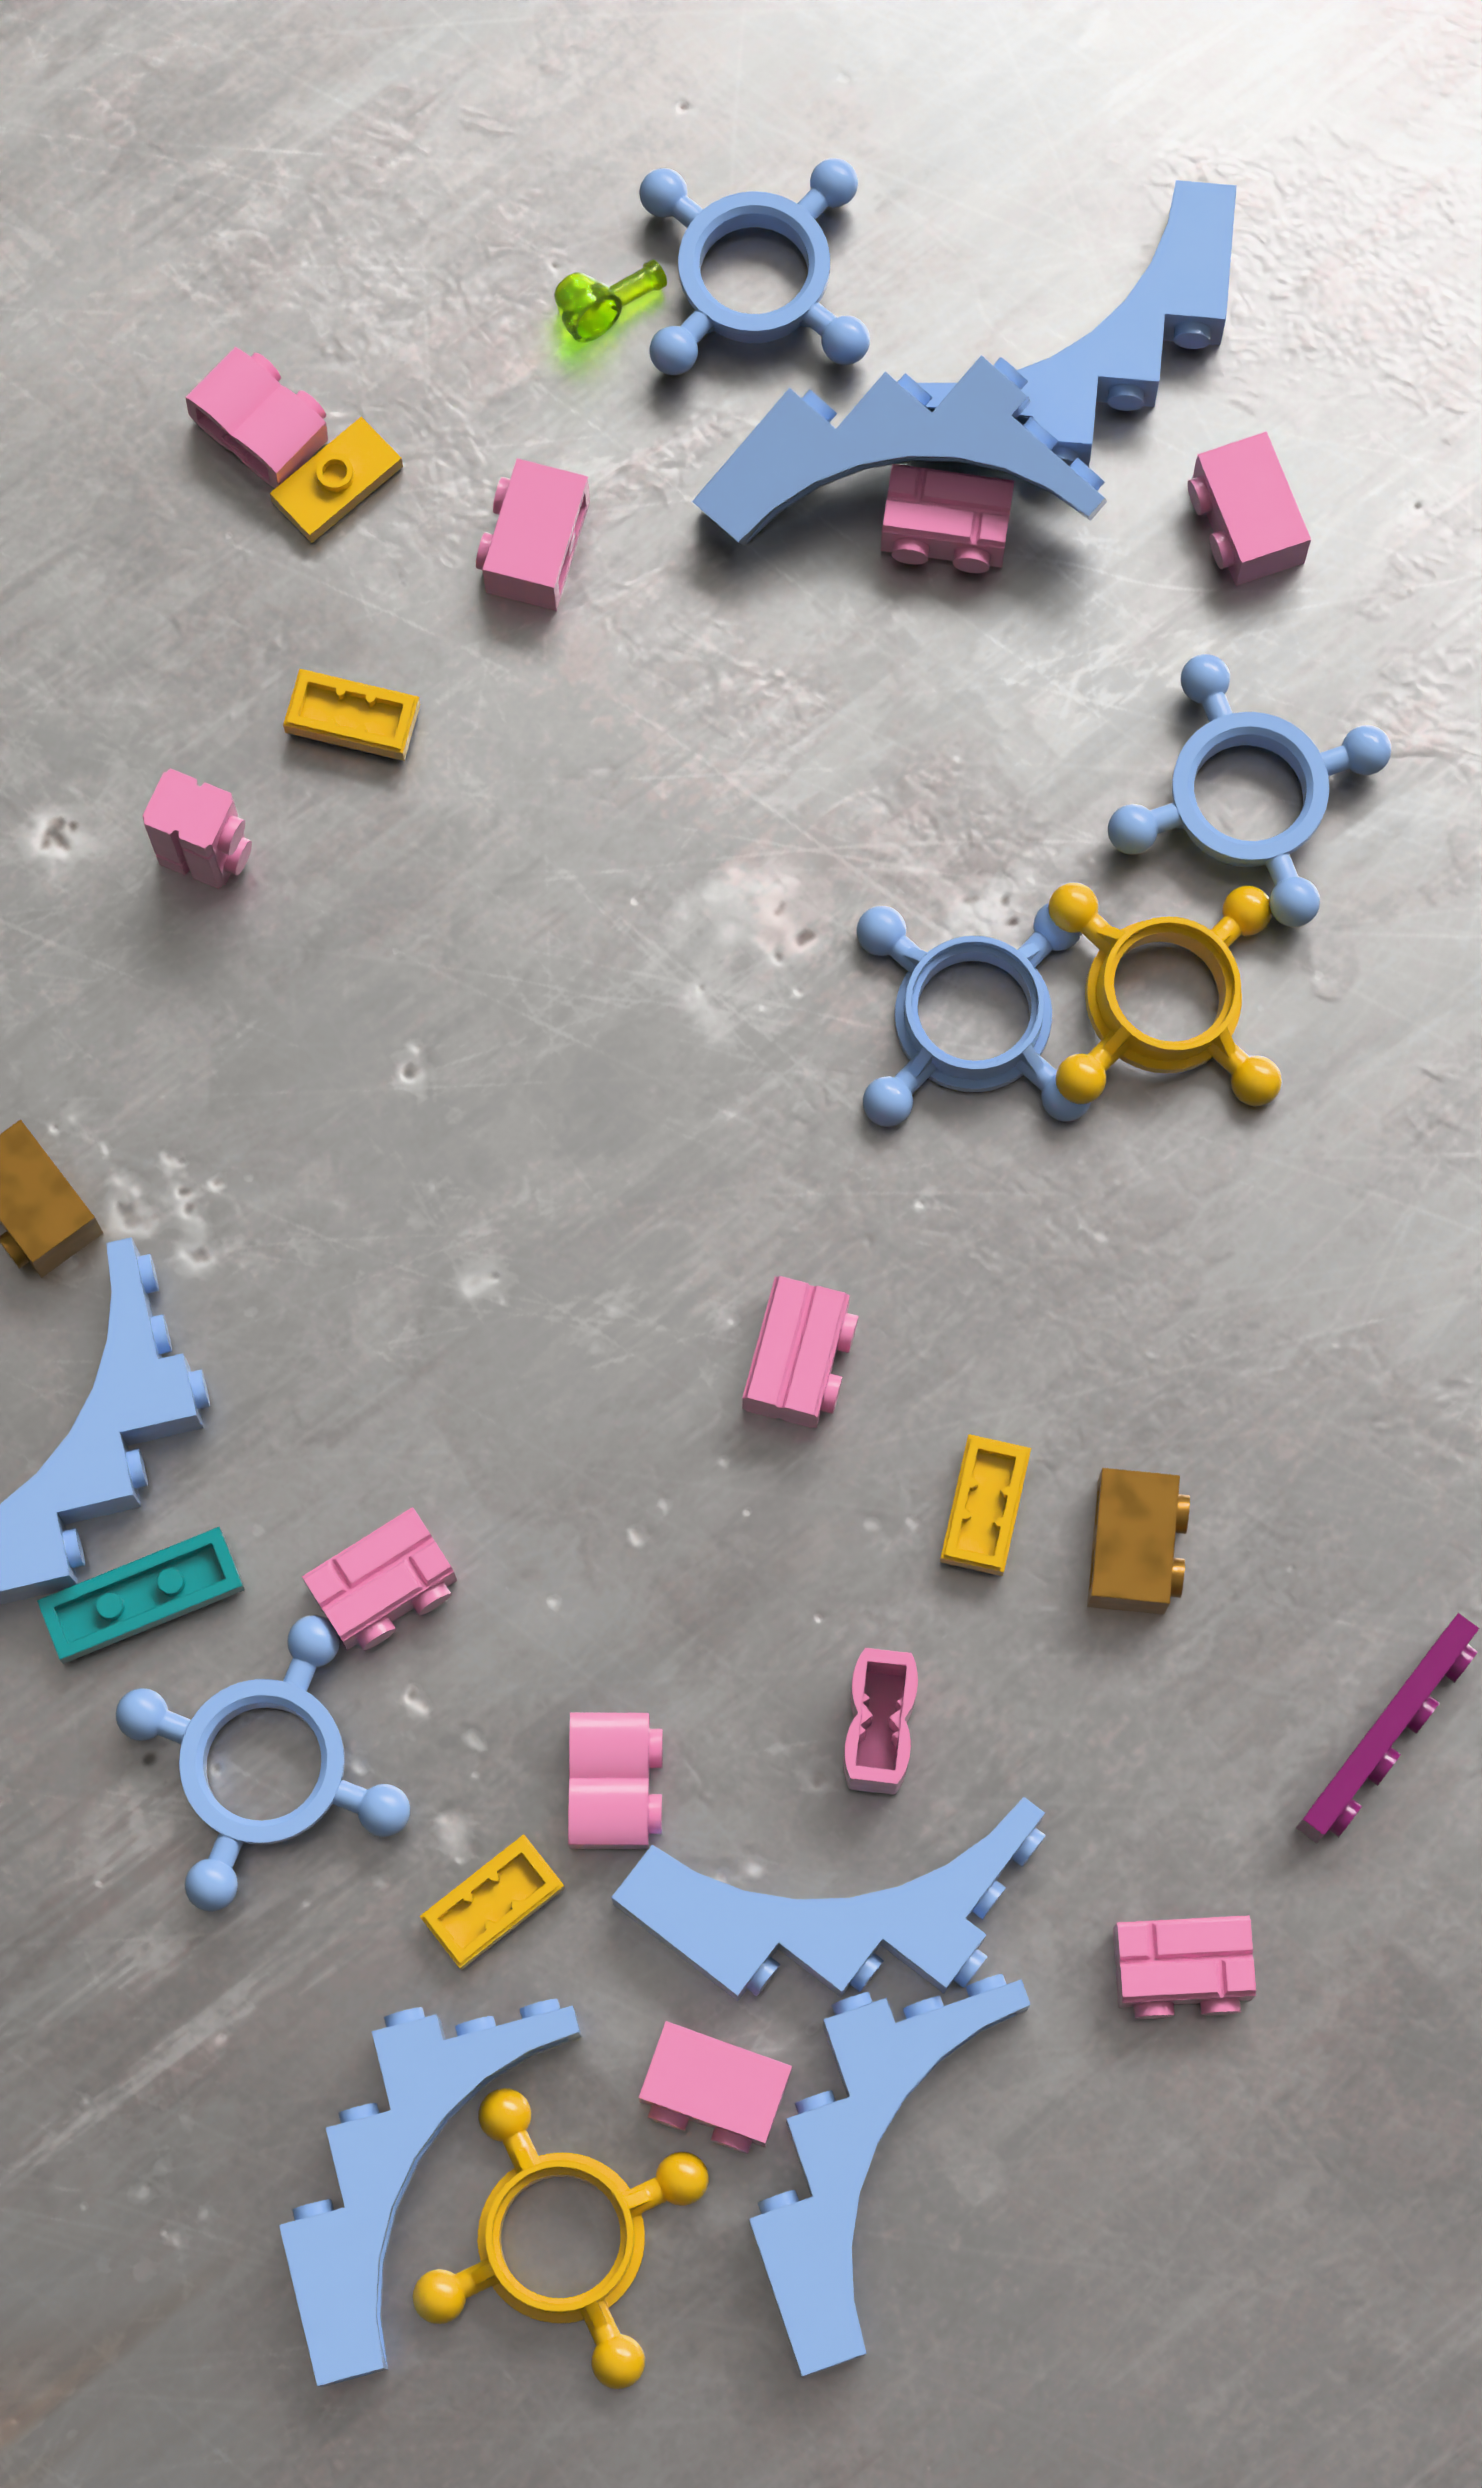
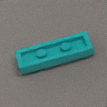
[37,1527,245,1664]

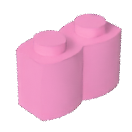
[185,347,328,488]
[843,1648,918,1795]
[568,1713,663,1849]

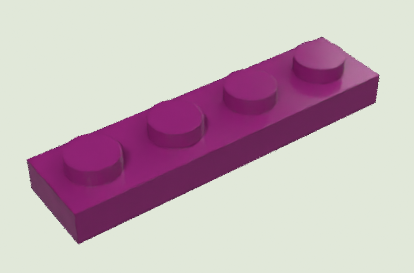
[1296,1613,1480,1844]

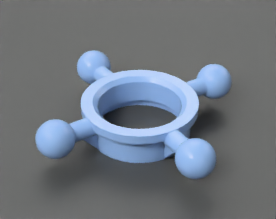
[639,158,870,375]
[1108,654,1391,927]
[856,903,1091,1127]
[116,1615,410,1912]

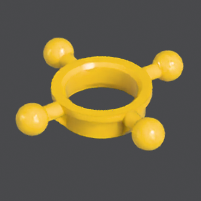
[1048,883,1282,1106]
[412,2088,709,2389]

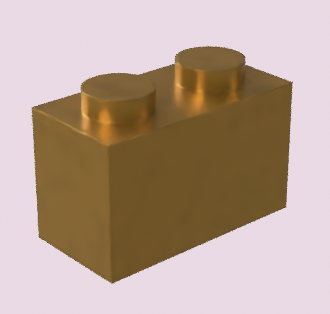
[0,1119,103,1278]
[1087,1468,1190,1614]

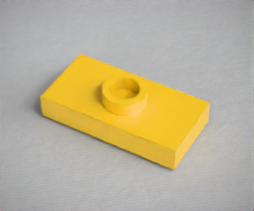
[269,416,403,543]
[283,668,421,761]
[940,1434,1031,1576]
[419,1834,565,1970]

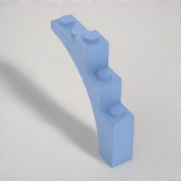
[918,180,1237,467]
[692,355,1107,546]
[0,1237,210,1605]
[611,1797,1046,2001]
[749,1974,1031,2377]
[279,1999,582,2387]

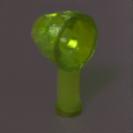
[554,259,667,342]

